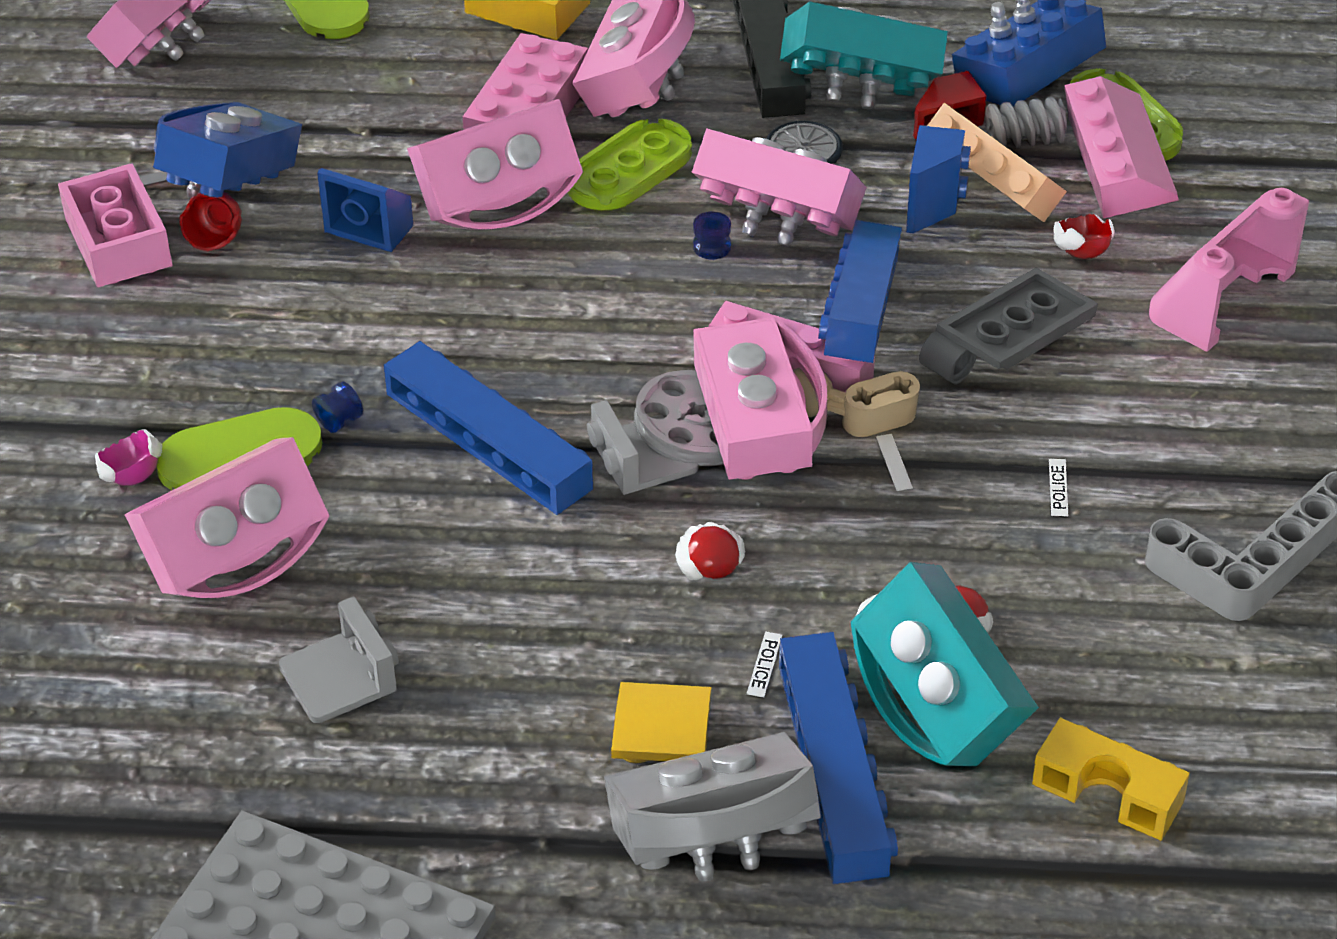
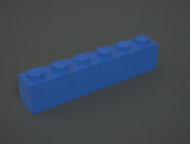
[818,220,902,363]
[384,341,593,515]
[779,632,898,884]

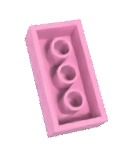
[463,33,588,129]

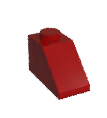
[913,71,986,140]

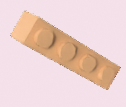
[927,103,1067,222]

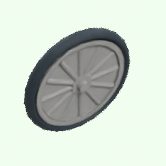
[766,121,843,164]

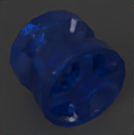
[693,211,731,260]
[312,381,364,433]

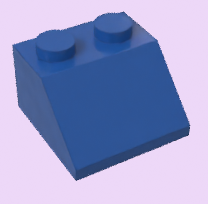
[906,125,971,233]
[317,168,414,252]

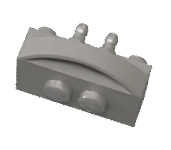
[604,732,821,882]

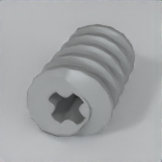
[985,97,1067,148]

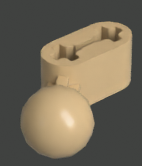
[793,368,920,437]

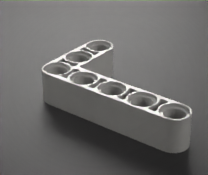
[1145,471,1337,621]

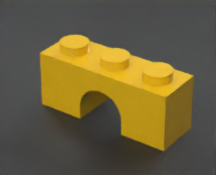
[1032,718,1190,841]

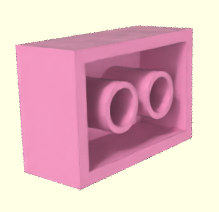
[58,163,173,288]

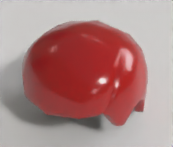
[179,192,242,252]

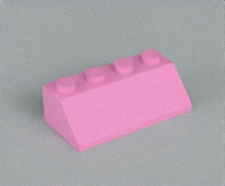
[1065,76,1178,218]

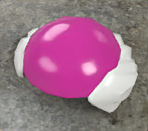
[95,429,162,486]

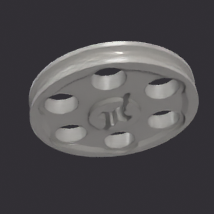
[634,370,724,466]

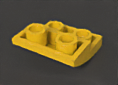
[611,682,711,763]

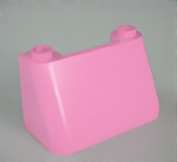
[1149,188,1309,352]

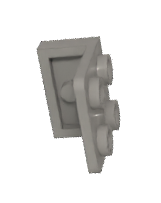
[587,400,699,495]
[279,596,399,723]

